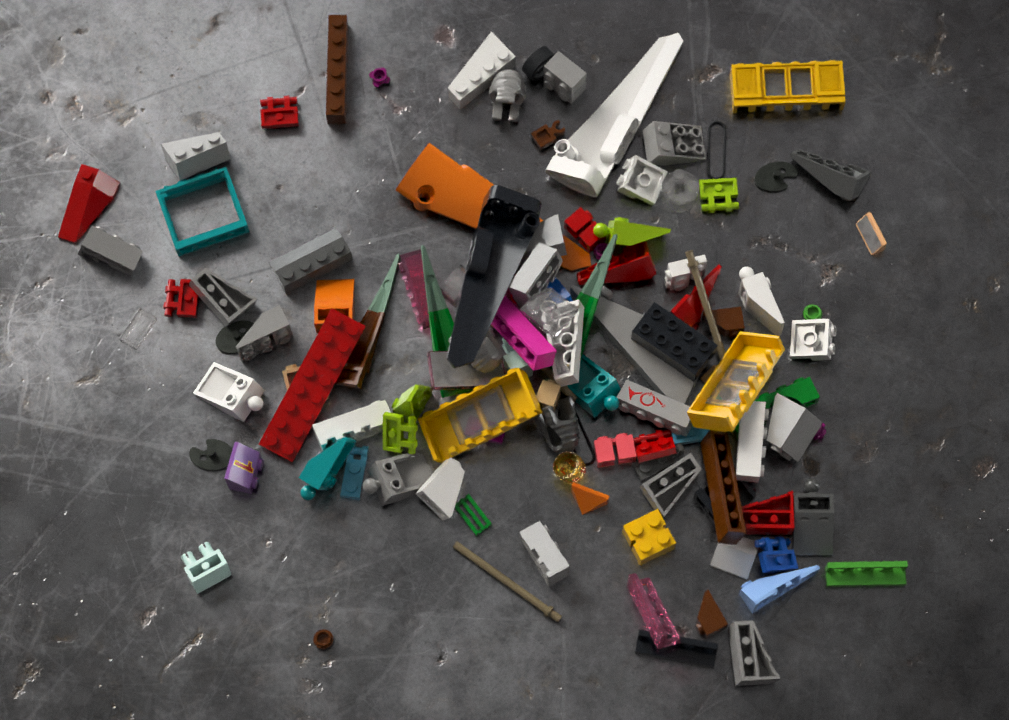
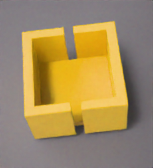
[622,509,676,566]

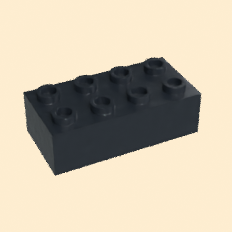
[631,302,718,382]

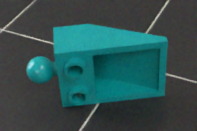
[567,354,621,418]
[299,437,357,501]

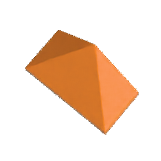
[571,482,610,515]

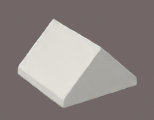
[710,537,758,580]

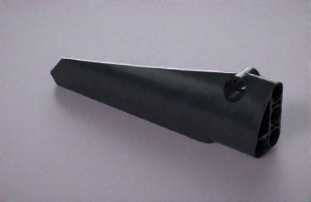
[447,185,542,369]

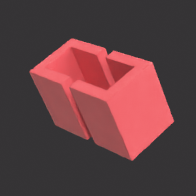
[593,433,636,468]

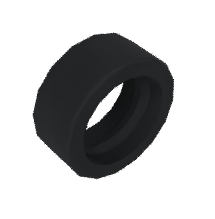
[522,46,555,81]

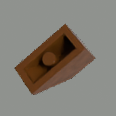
[702,306,745,338]
[695,590,728,639]

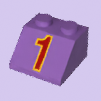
[224,442,264,494]

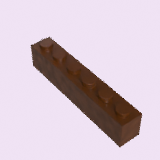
[326,15,348,124]
[700,430,746,545]

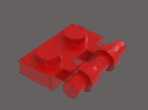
[260,95,299,129]
[163,279,199,318]
[633,429,677,463]

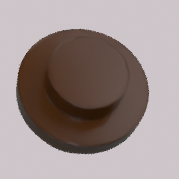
[313,629,333,649]

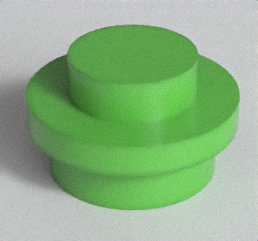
[803,304,822,320]

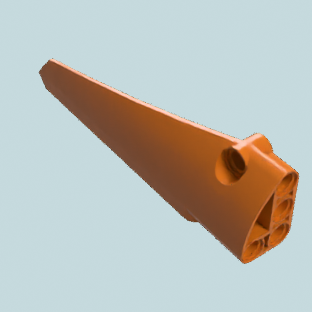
[396,143,591,271]

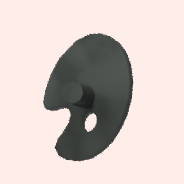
[754,161,798,192]
[216,320,254,354]
[189,439,233,471]

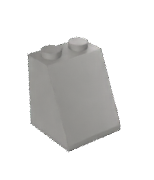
[767,393,823,462]

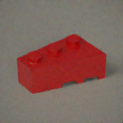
[741,491,794,535]

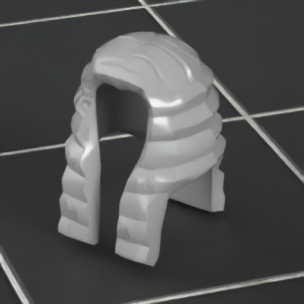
[488,69,526,122]
[448,326,503,373]

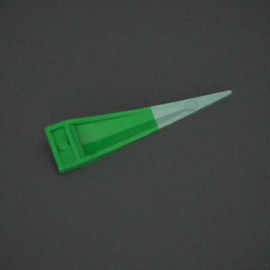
[550,234,618,370]
[421,245,476,398]

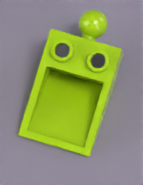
[593,217,671,246]

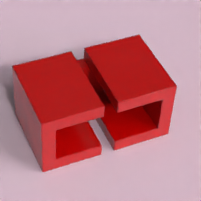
[564,207,606,254]

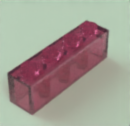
[398,249,430,329]

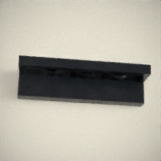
[635,629,719,668]

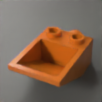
[314,279,355,333]

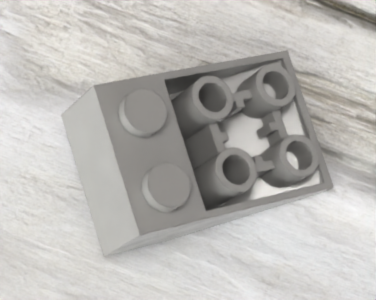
[642,121,707,166]
[236,305,293,362]

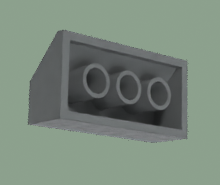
[268,229,353,294]

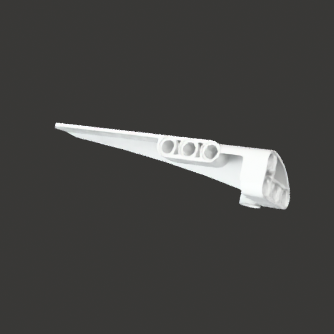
[545,33,683,197]

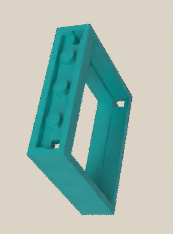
[155,167,250,257]

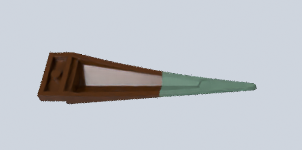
[335,253,401,388]

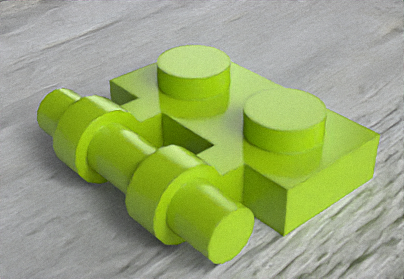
[699,178,739,213]
[383,412,418,454]

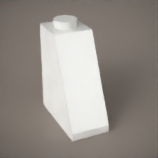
[415,458,465,521]

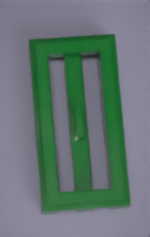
[455,493,492,537]

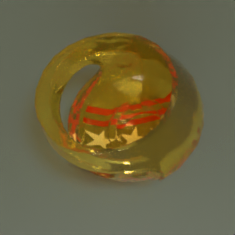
[553,451,586,484]

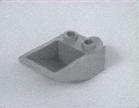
[363,449,435,506]

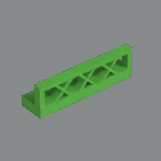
[825,561,908,587]

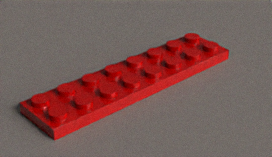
[258,308,366,463]

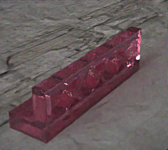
[627,573,680,649]

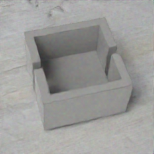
[544,51,587,104]

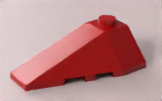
[58,164,120,244]
[577,241,657,285]
[670,264,722,330]

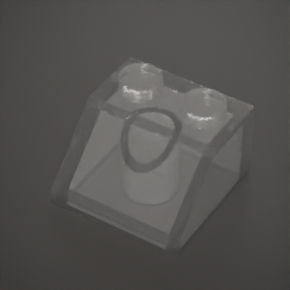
[520,287,579,339]

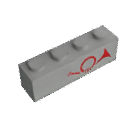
[617,380,692,437]

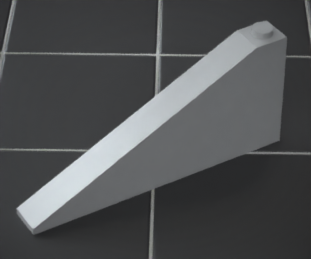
[570,284,699,405]

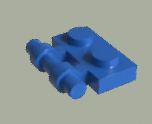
[754,536,798,573]

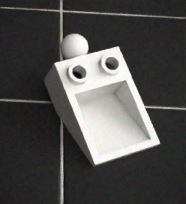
[738,267,785,336]
[193,362,265,422]

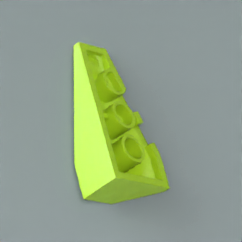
[392,384,432,423]

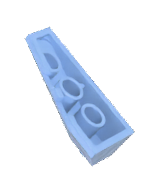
[739,565,820,614]

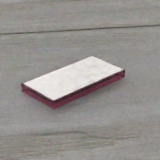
[427,351,505,390]

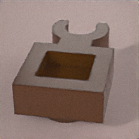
[531,120,565,150]

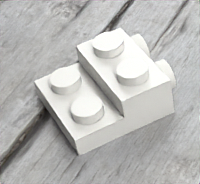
[616,155,667,205]
[664,255,707,291]
[790,319,836,361]

